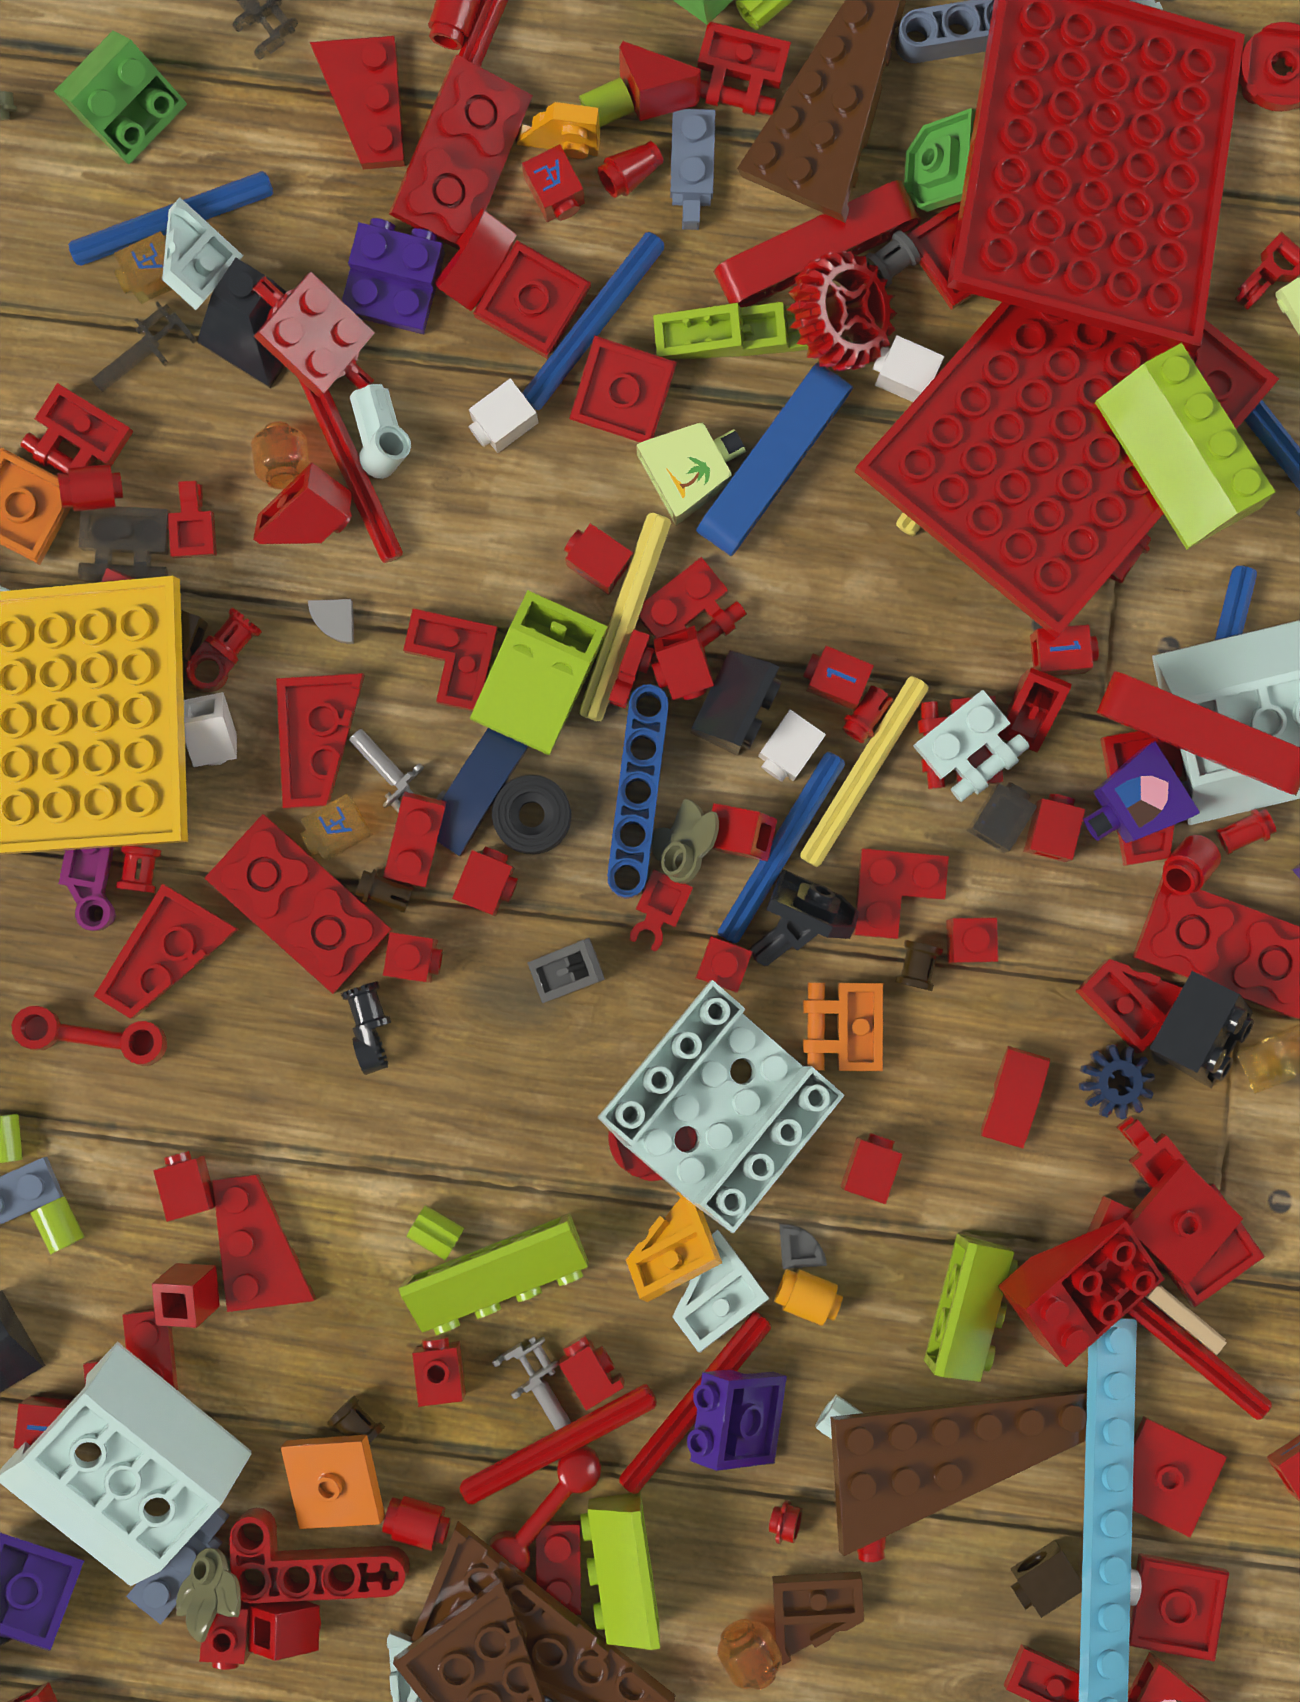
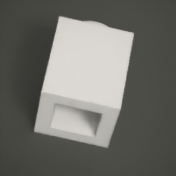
[873,335,944,402]
[469,378,538,453]
[184,692,237,767]
[758,710,826,782]

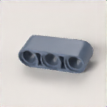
[895,0,994,63]

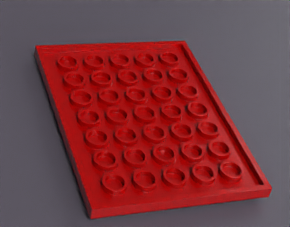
[947,0,1245,353]
[855,302,1279,639]

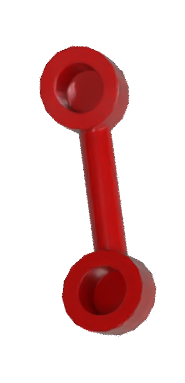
[11,1006,167,1066]
[488,1445,601,1573]

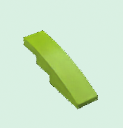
[653,302,808,359]

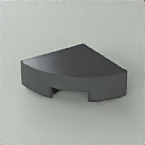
[779,1223,827,1269]

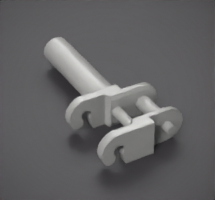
[349,729,446,813]
[492,1337,572,1431]

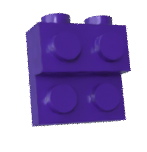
[342,218,445,335]
[687,1370,787,1471]
[0,1532,84,1651]

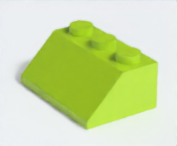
[924,1233,1018,1382]
[581,1492,660,1650]

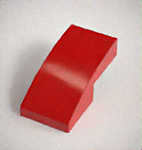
[434,208,517,311]
[981,1046,1050,1149]

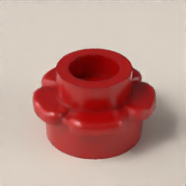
[769,1500,803,1544]

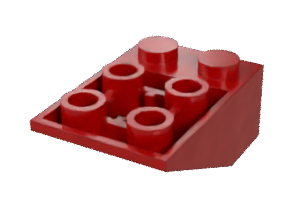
[998,1218,1164,1367]

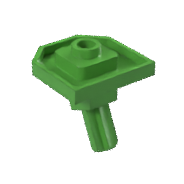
[904,108,976,212]

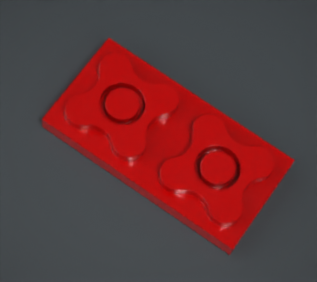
[389,55,533,250]
[204,814,393,994]
[1132,877,1300,1019]

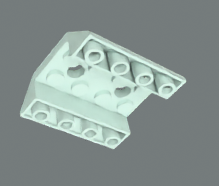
[1152,620,1300,825]
[597,980,845,1233]
[0,1341,252,1586]

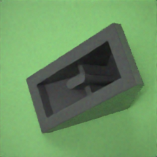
[528,938,606,1003]

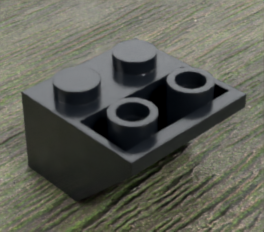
[691,650,782,755]
[1150,971,1254,1089]

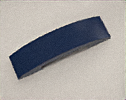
[437,728,531,856]

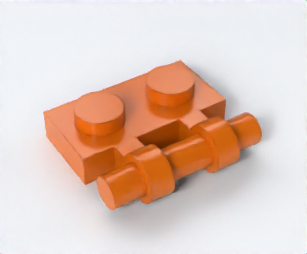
[803,983,883,1071]

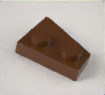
[772,1571,864,1665]

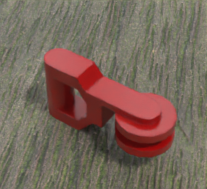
[1235,231,1300,310]

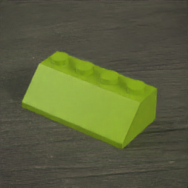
[1095,343,1275,550]
[398,1213,589,1335]

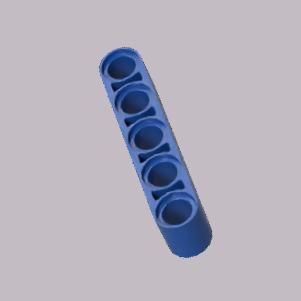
[696,362,853,557]
[607,684,668,899]

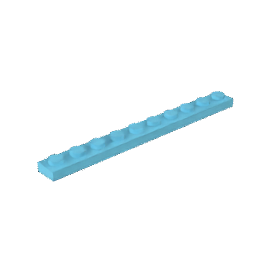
[1079,1318,1137,1702]

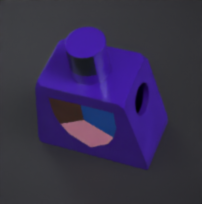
[1084,741,1200,843]

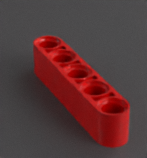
[713,180,921,308]
[1096,671,1300,796]

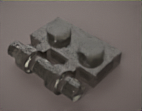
[78,506,171,583]

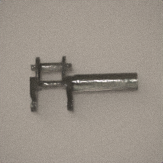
[233,0,298,60]
[92,301,197,393]

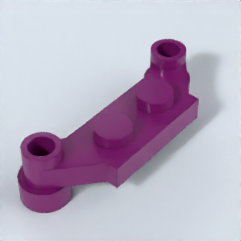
[58,847,116,931]

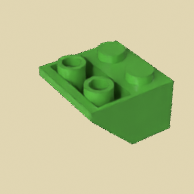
[54,30,187,164]

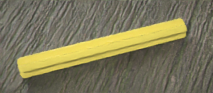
[579,513,671,721]
[800,676,929,867]

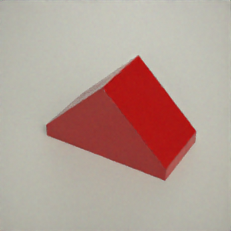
[619,41,701,121]
[999,668,1072,753]

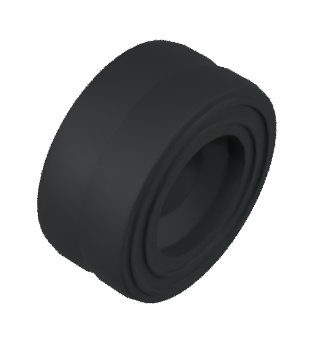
[492,775,571,855]

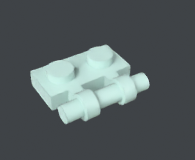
[913,690,1029,802]

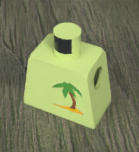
[637,423,746,525]

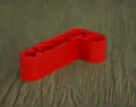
[229,1507,410,1603]

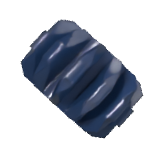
[1078,1044,1155,1119]

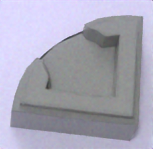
[308,599,354,644]

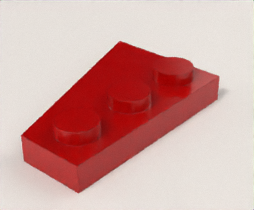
[310,36,405,170]
[276,673,365,809]
[1100,731,1183,866]
[94,884,239,1019]
[212,1174,317,1312]

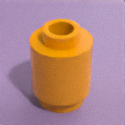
[774,1269,843,1326]

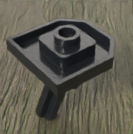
[750,869,859,966]

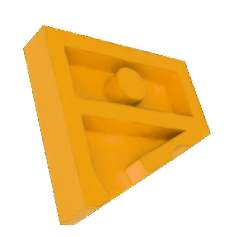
[517,102,600,159]
[626,1192,722,1302]

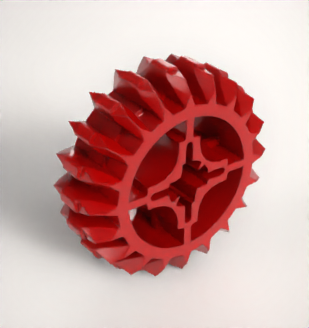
[787,251,898,371]

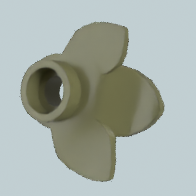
[652,799,719,884]
[176,1548,241,1643]

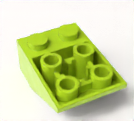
[470,590,608,755]

